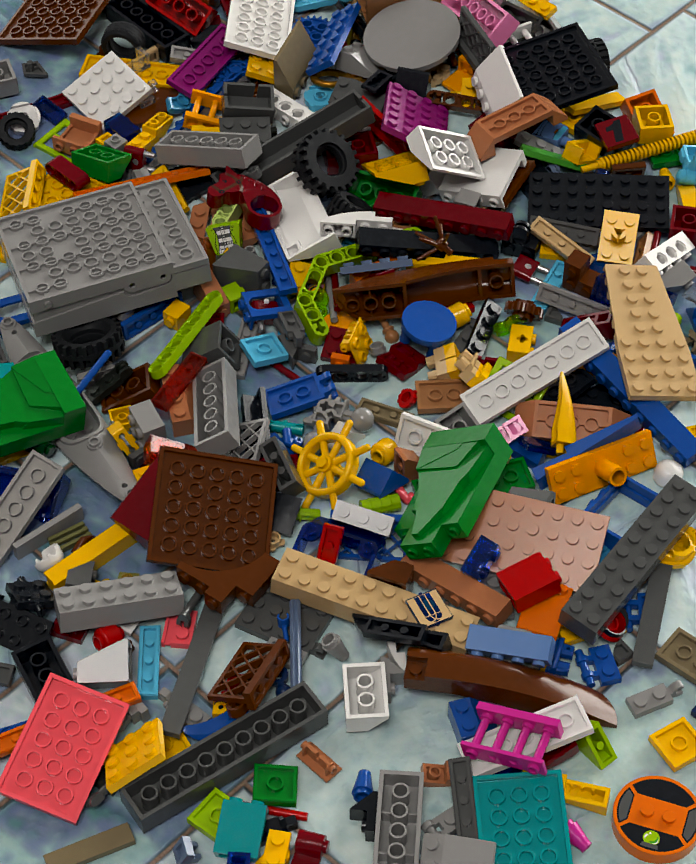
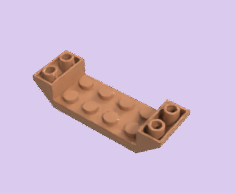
[467,93,568,162]
[515,399,631,443]

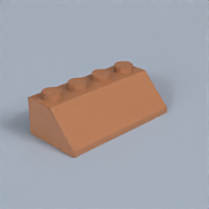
[160,364,194,437]

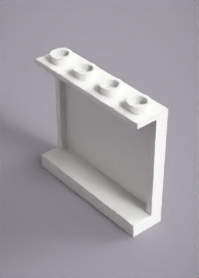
[438,148,527,208]

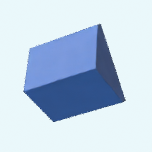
[354,458,409,499]

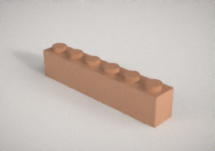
[401,555,513,628]

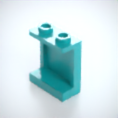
[213,797,269,863]

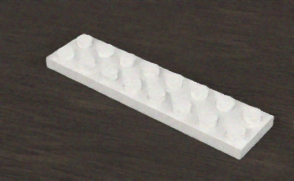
[459,317,610,425]

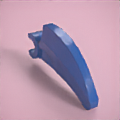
[183,711,248,741]

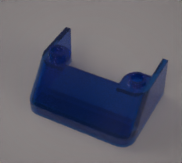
[292,516,386,576]

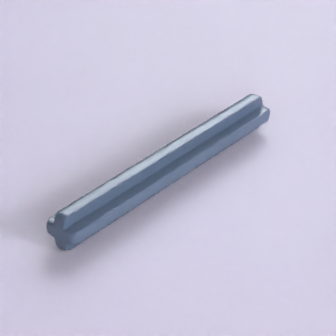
[289,599,302,688]

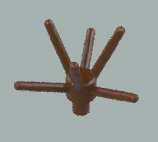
[415,215,453,261]

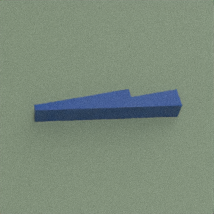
[531,414,642,490]

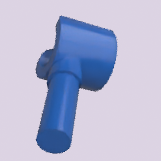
[277,613,290,642]

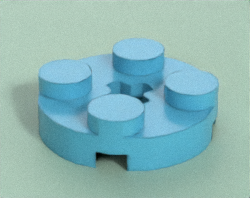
[304,85,334,112]

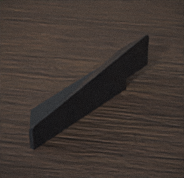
[352,613,452,652]

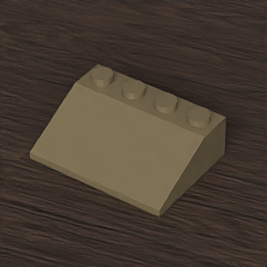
[273,20,316,100]

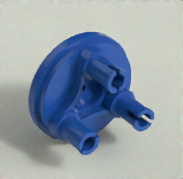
[399,300,457,357]

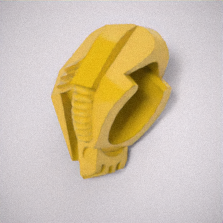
[660,527,696,569]

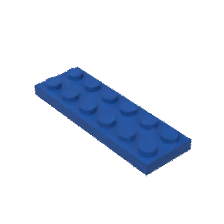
[305,2,361,76]

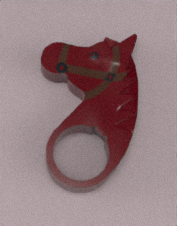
[206,166,282,230]

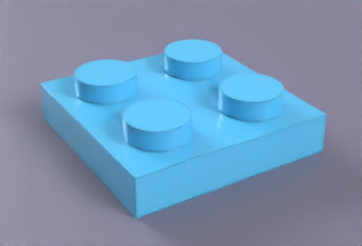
[239,332,289,368]

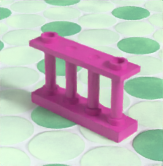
[460,701,564,776]

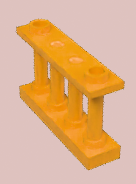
[183,89,222,129]

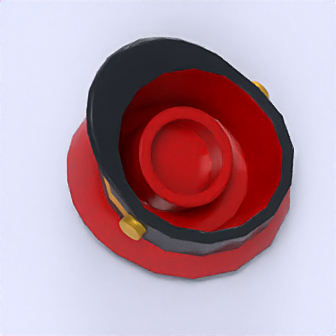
[601,607,629,642]

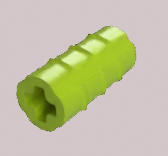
[359,493,402,513]

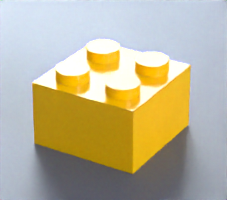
[632,104,674,144]

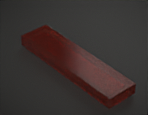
[151,351,207,412]

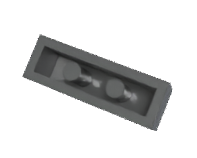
[259,435,306,496]

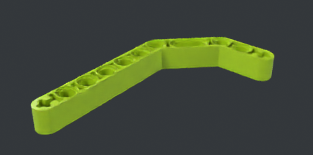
[294,227,422,346]

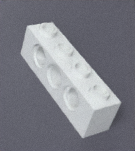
[274,88,314,128]
[634,231,695,276]

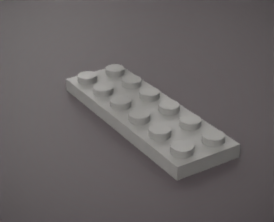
[0,449,66,567]

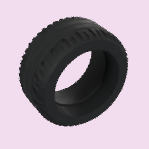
[101,21,145,60]

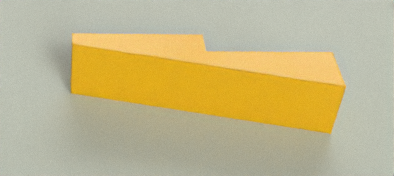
[522,770,611,816]

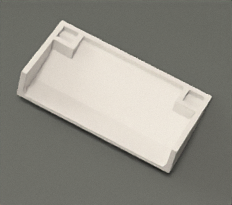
[265,172,343,262]

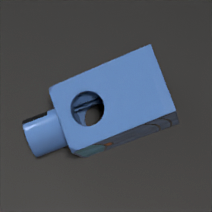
[532,119,574,148]

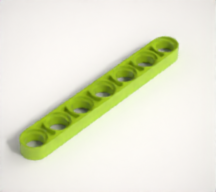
[148,290,223,380]

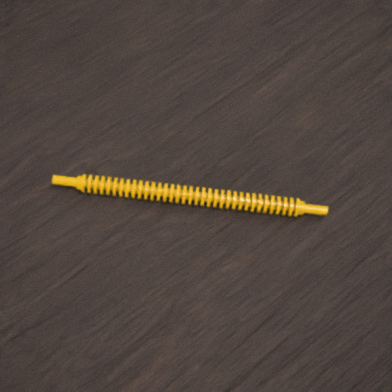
[580,130,696,173]

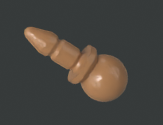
[379,319,399,344]

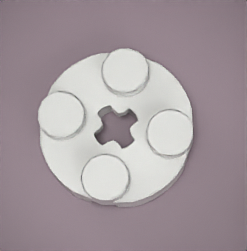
[7,102,41,135]

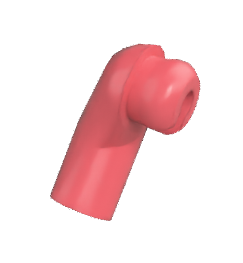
[395,486,414,505]

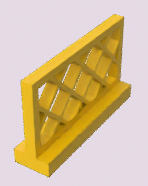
[0,159,46,217]

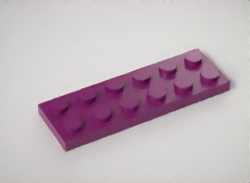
[166,23,240,99]

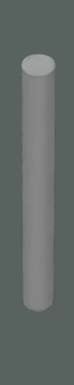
[324,275,338,323]

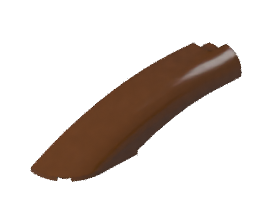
[403,647,617,728]

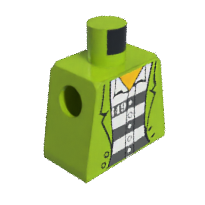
[206,219,243,255]

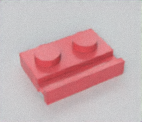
[161,610,198,649]

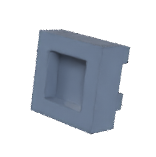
[172,836,202,864]

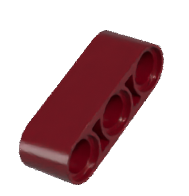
[45,155,91,192]

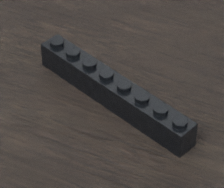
[355,227,499,260]

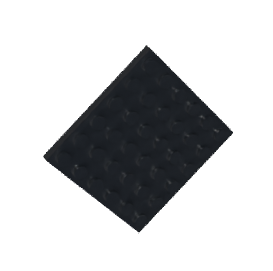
[503,22,618,109]

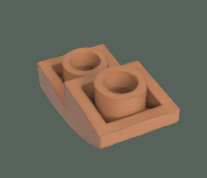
[420,760,451,787]

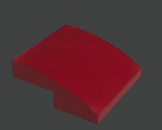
[376,342,427,381]

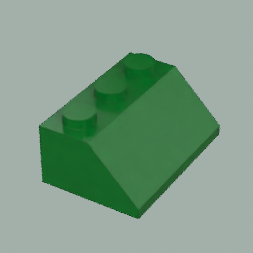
[71,143,132,184]

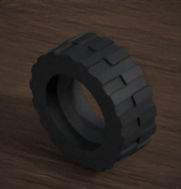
[0,112,35,151]

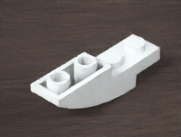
[320,211,393,238]

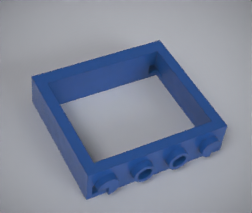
[584,476,658,550]

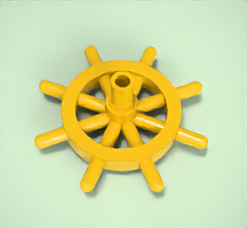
[291,420,371,510]

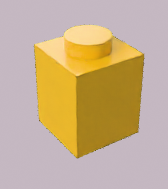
[163,299,191,331]

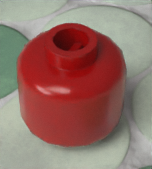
[92,625,125,651]

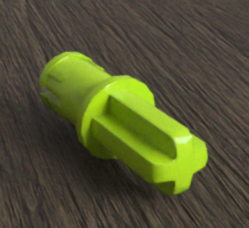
[296,506,321,522]

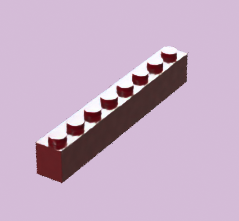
[373,191,515,241]

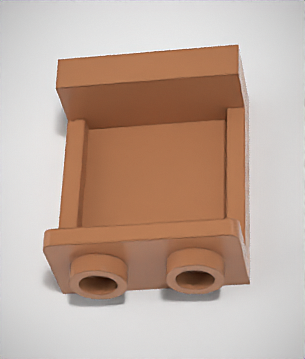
[52,112,103,155]

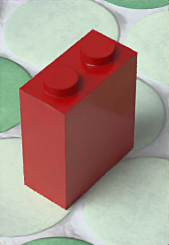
[496,552,562,613]

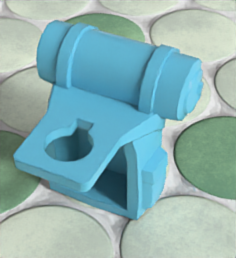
[676,145,696,186]

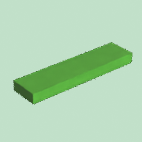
[520,143,587,172]

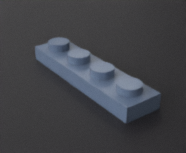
[340,255,413,275]

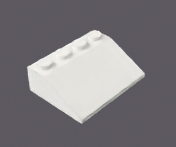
[471,45,524,116]
[406,125,486,180]

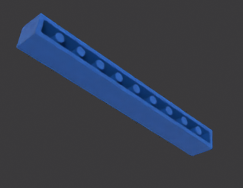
[558,316,696,468]

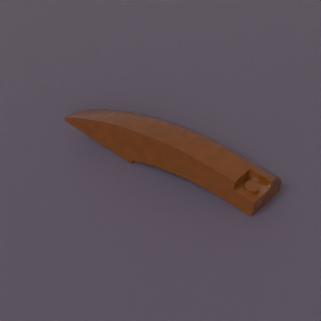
[332,257,516,321]

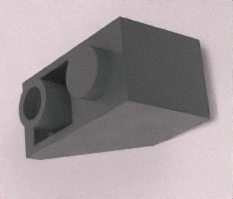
[65,561,97,587]

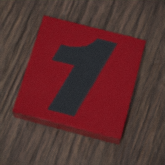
[594,114,640,152]

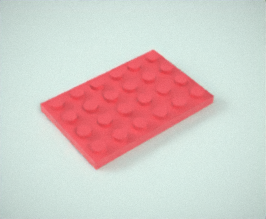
[0,672,130,825]

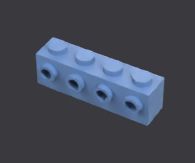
[465,624,556,668]

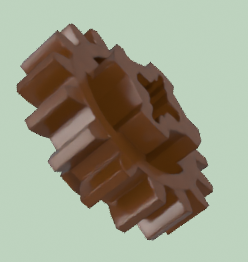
[504,298,544,323]

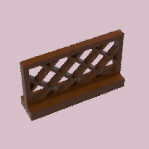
[207,639,290,711]

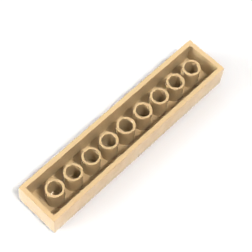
[270,547,480,654]

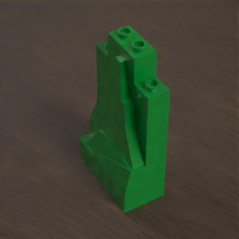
[0,350,86,457]
[394,423,513,560]

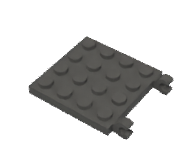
[234,586,334,660]

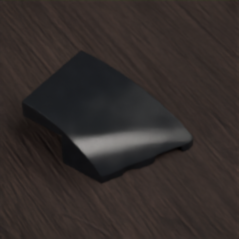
[272,492,303,537]

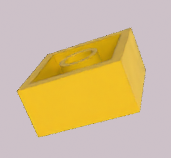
[108,405,131,432]

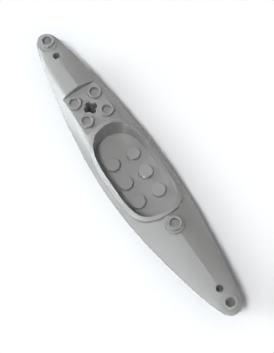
[0,317,137,501]

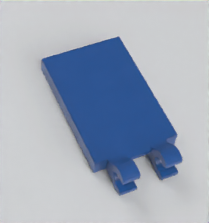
[266,371,338,420]

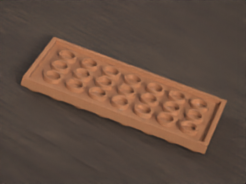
[436,490,610,593]

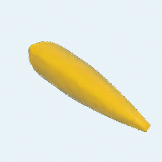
[551,371,576,455]

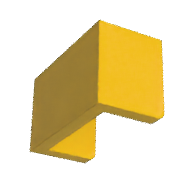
[562,139,602,165]

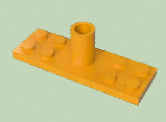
[544,429,657,504]

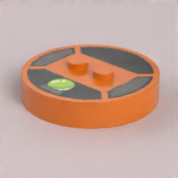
[611,776,696,864]

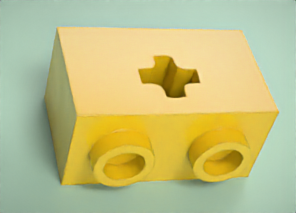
[507,324,537,362]

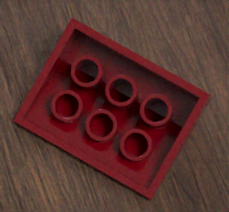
[110,457,158,549]

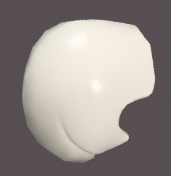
[653,459,684,488]
[35,543,64,572]

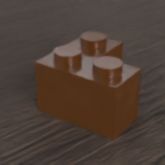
[562,249,605,301]

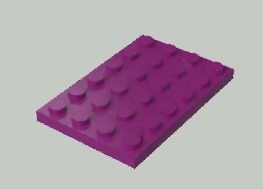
[381,82,449,142]

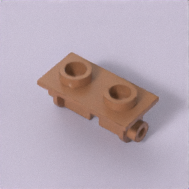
[296,741,342,783]

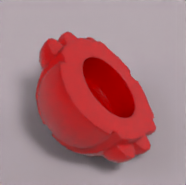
[397,388,417,409]

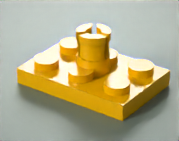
[596,210,640,265]

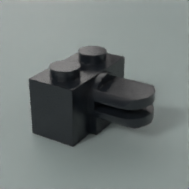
[501,220,541,260]

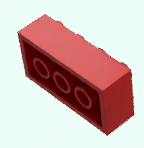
[145,0,218,37]

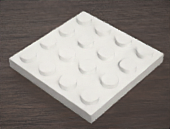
[62,51,153,134]

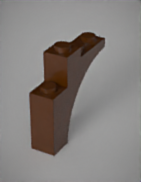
[176,553,280,614]

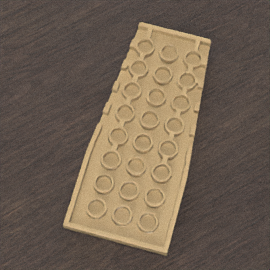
[603,264,696,401]

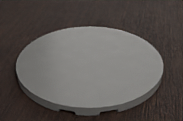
[363,0,461,73]

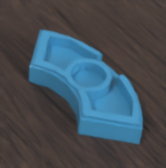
[166,92,193,114]

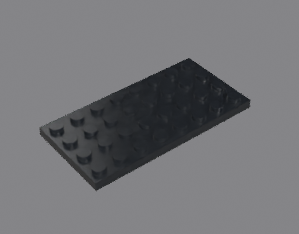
[527,172,670,233]

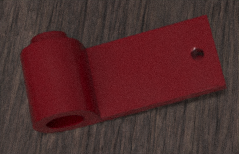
[291,829,330,864]

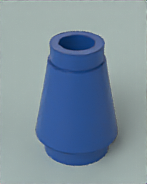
[352,769,373,802]

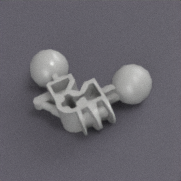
[302,394,375,455]

